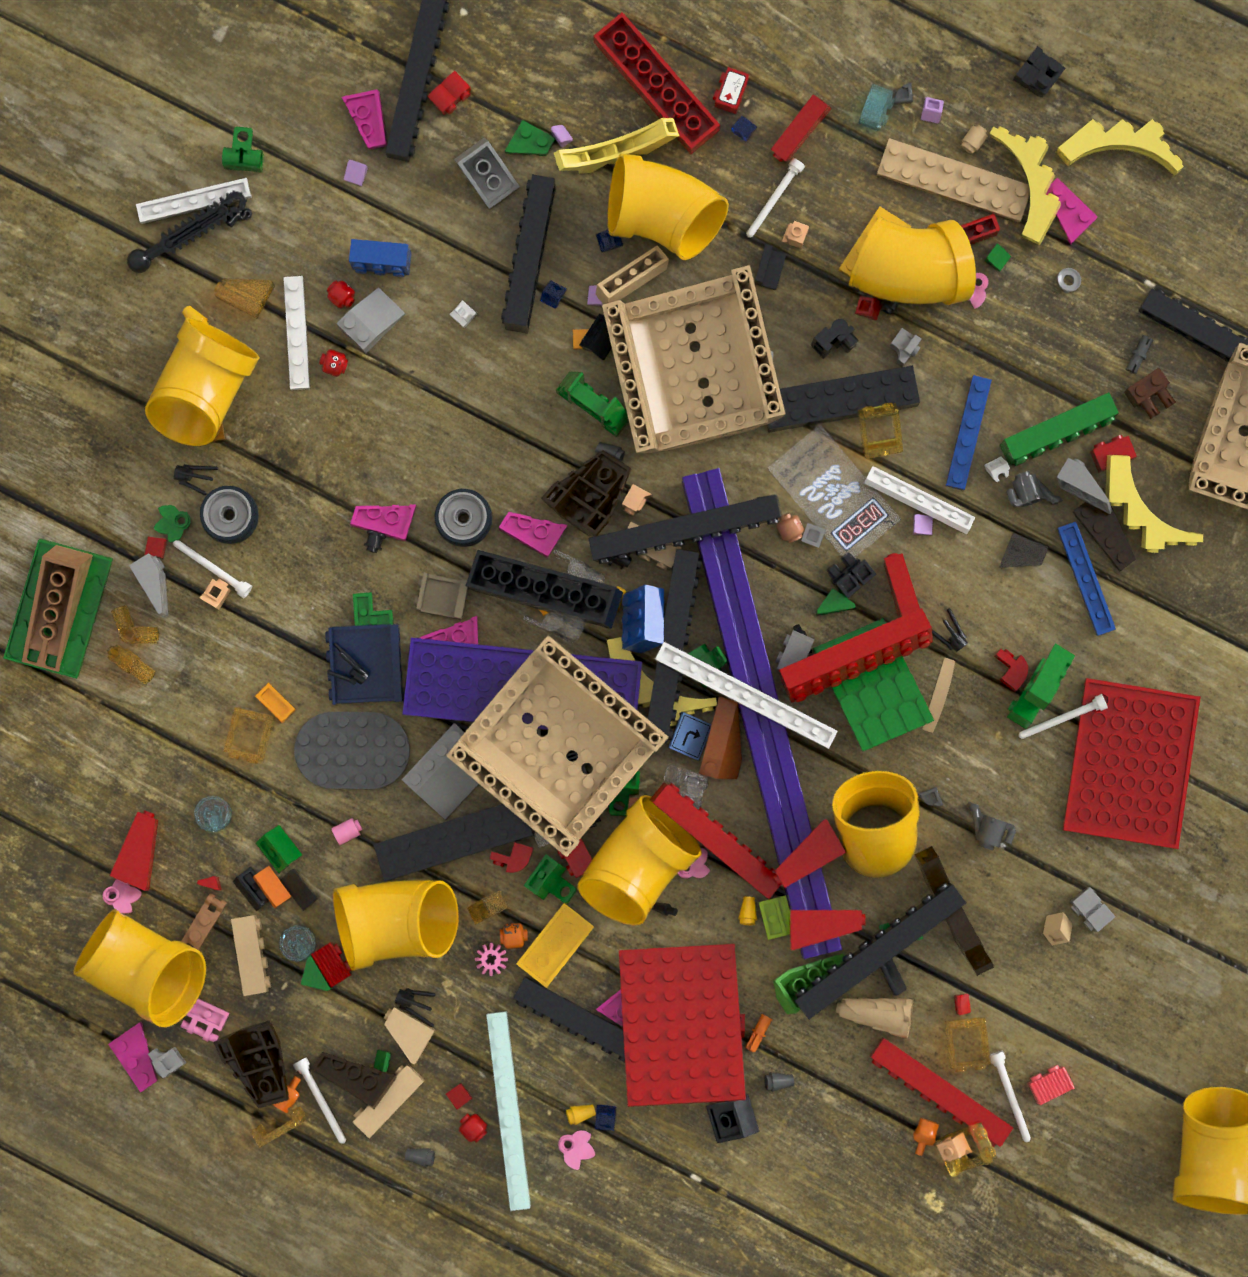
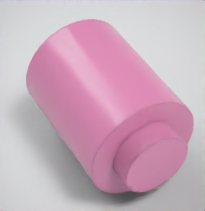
[331,818,363,845]

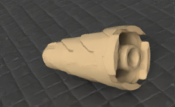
[836,997,913,1038]

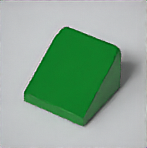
[985,243,1011,272]
[374,1049,392,1072]

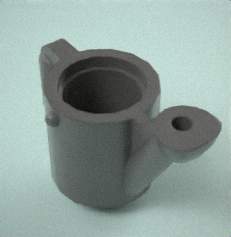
[1006,471,1063,508]
[968,802,1016,851]

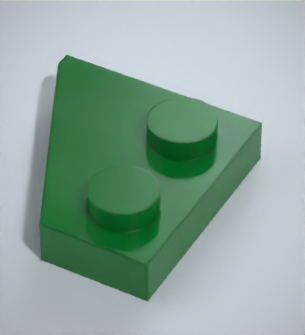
[505,120,556,156]

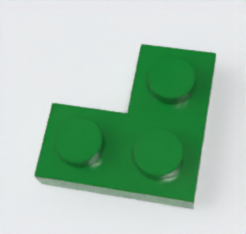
[353,592,394,626]

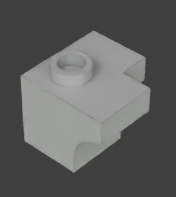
[889,328,921,367]
[148,1047,187,1078]

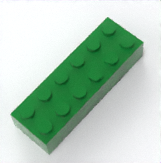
[1000,393,1119,466]

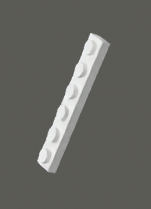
[136,178,251,224]
[284,276,310,390]
[864,466,975,534]

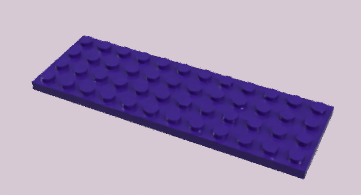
[402,637,642,730]

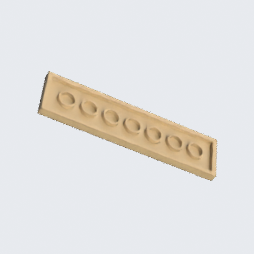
[877,138,1030,223]

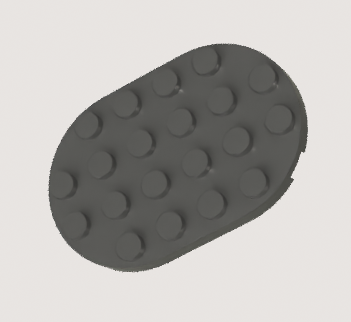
[294,712,410,789]

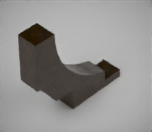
[914,846,994,976]

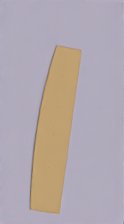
[923,658,955,733]

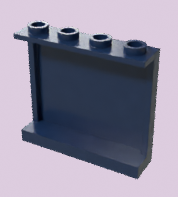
[325,624,403,705]

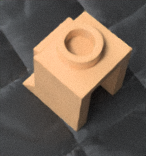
[782,221,809,249]
[622,484,652,516]
[200,579,231,610]
[937,1132,972,1161]

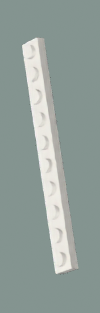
[655,642,838,749]

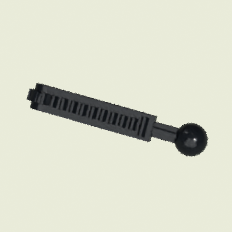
[127,190,247,273]

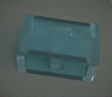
[858,84,895,131]

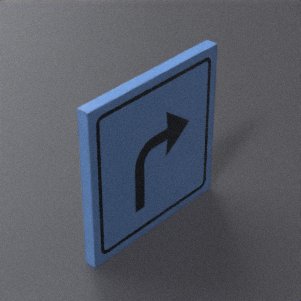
[668,712,712,761]

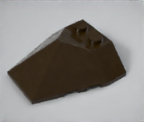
[541,450,632,537]
[213,1021,289,1108]

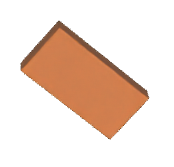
[253,866,292,908]

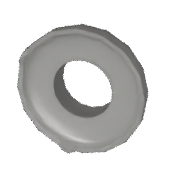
[1056,268,1081,293]

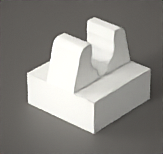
[450,300,477,328]
[984,457,1010,482]

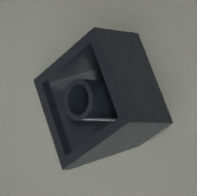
[706,1094,760,1143]

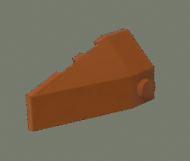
[699,696,742,779]

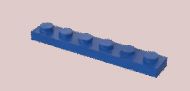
[946,375,992,490]
[1057,522,1116,636]

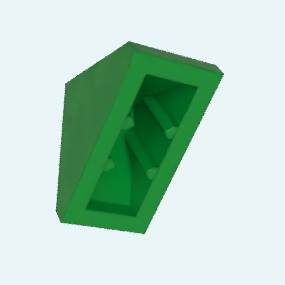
[816,588,856,616]
[301,956,333,991]

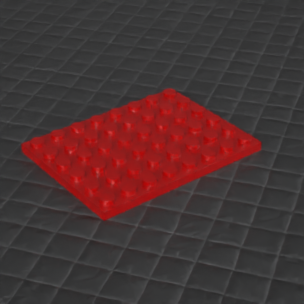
[1063,678,1201,849]
[619,944,746,1107]

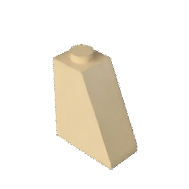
[384,1007,435,1065]

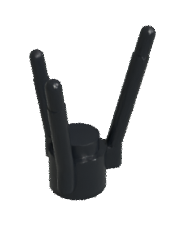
[174,464,218,495]
[932,608,968,652]
[328,643,369,685]
[395,988,436,1027]

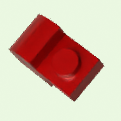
[994,649,1028,692]
[489,842,534,873]

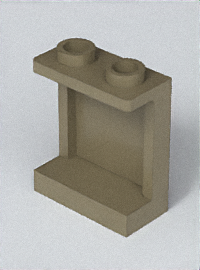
[414,572,469,620]

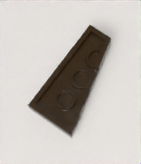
[1073,488,1136,572]
[312,1052,397,1110]

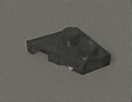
[999,533,1049,568]

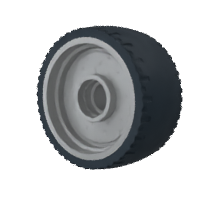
[200,486,259,544]
[435,489,492,547]

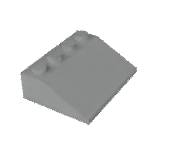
[402,723,479,820]

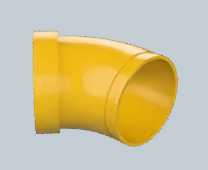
[607,153,729,260]
[849,217,976,305]
[145,318,260,446]
[832,771,920,878]
[578,795,702,925]
[333,880,459,971]
[73,909,206,1027]
[1172,1087,1248,1215]

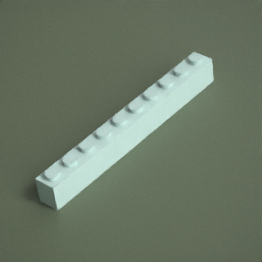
[486,1011,531,1211]

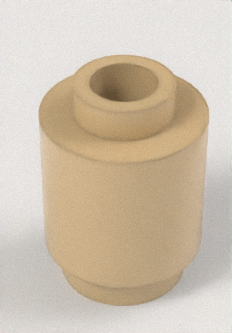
[961,125,988,154]

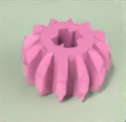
[475,943,508,976]

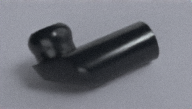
[225,208,252,227]

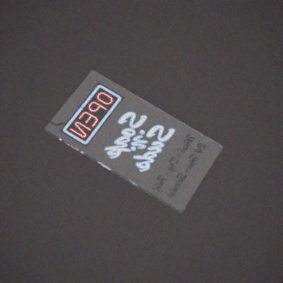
[767,425,901,558]

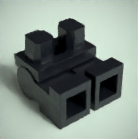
[1013,46,1066,97]
[811,319,859,359]
[827,552,877,598]

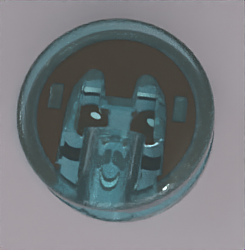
[194,796,232,832]
[279,925,317,962]

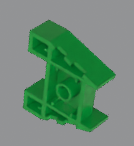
[556,371,629,438]
[1007,643,1075,729]

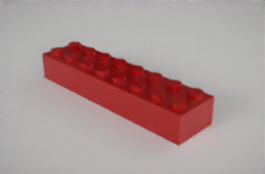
[593,12,720,154]
[779,608,933,703]

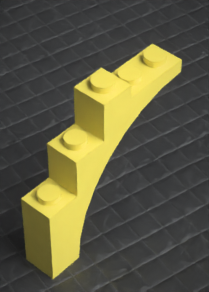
[554,118,679,173]
[1056,119,1184,176]
[990,127,1061,246]
[1105,455,1203,553]
[607,637,717,727]

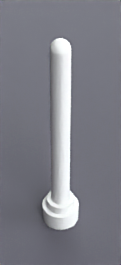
[746,158,805,238]
[173,540,252,598]
[1018,694,1108,739]
[988,1051,1031,1142]
[293,1057,346,1144]

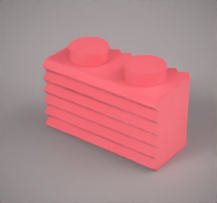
[1027,1064,1075,1105]

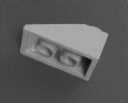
[454,138,520,209]
[336,287,405,354]
[1057,458,1112,514]
[129,553,169,618]

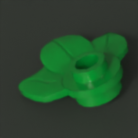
[154,505,191,542]

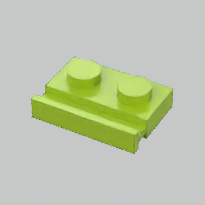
[758,895,790,940]

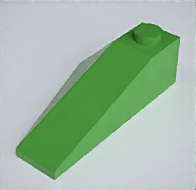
[773,953,845,1015]

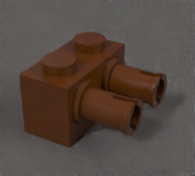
[1124,368,1176,420]

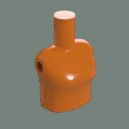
[273,1076,301,1113]
[913,1118,940,1156]

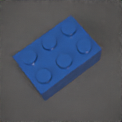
[349,239,411,277]
[621,584,664,653]

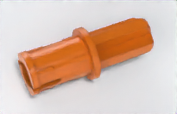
[745,1014,773,1052]

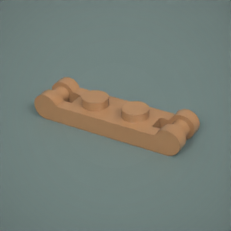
[181,893,227,950]

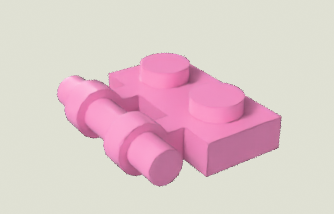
[181,998,230,1042]

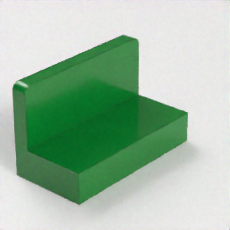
[255,825,302,873]

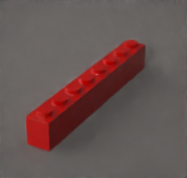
[650,782,780,899]
[869,1037,1013,1147]

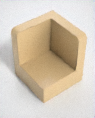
[1043,912,1072,945]

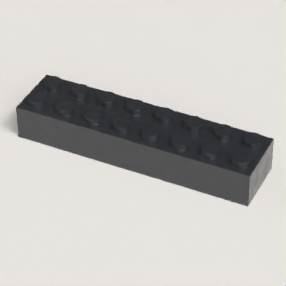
[501,174,556,334]
[767,365,920,433]
[465,550,623,629]
[373,804,534,882]

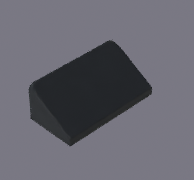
[233,867,269,911]
[280,868,319,911]
[880,959,907,996]

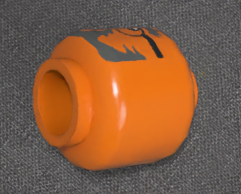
[500,923,528,949]

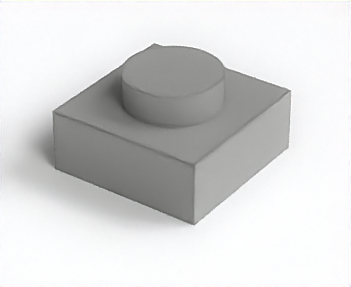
[801,523,826,548]

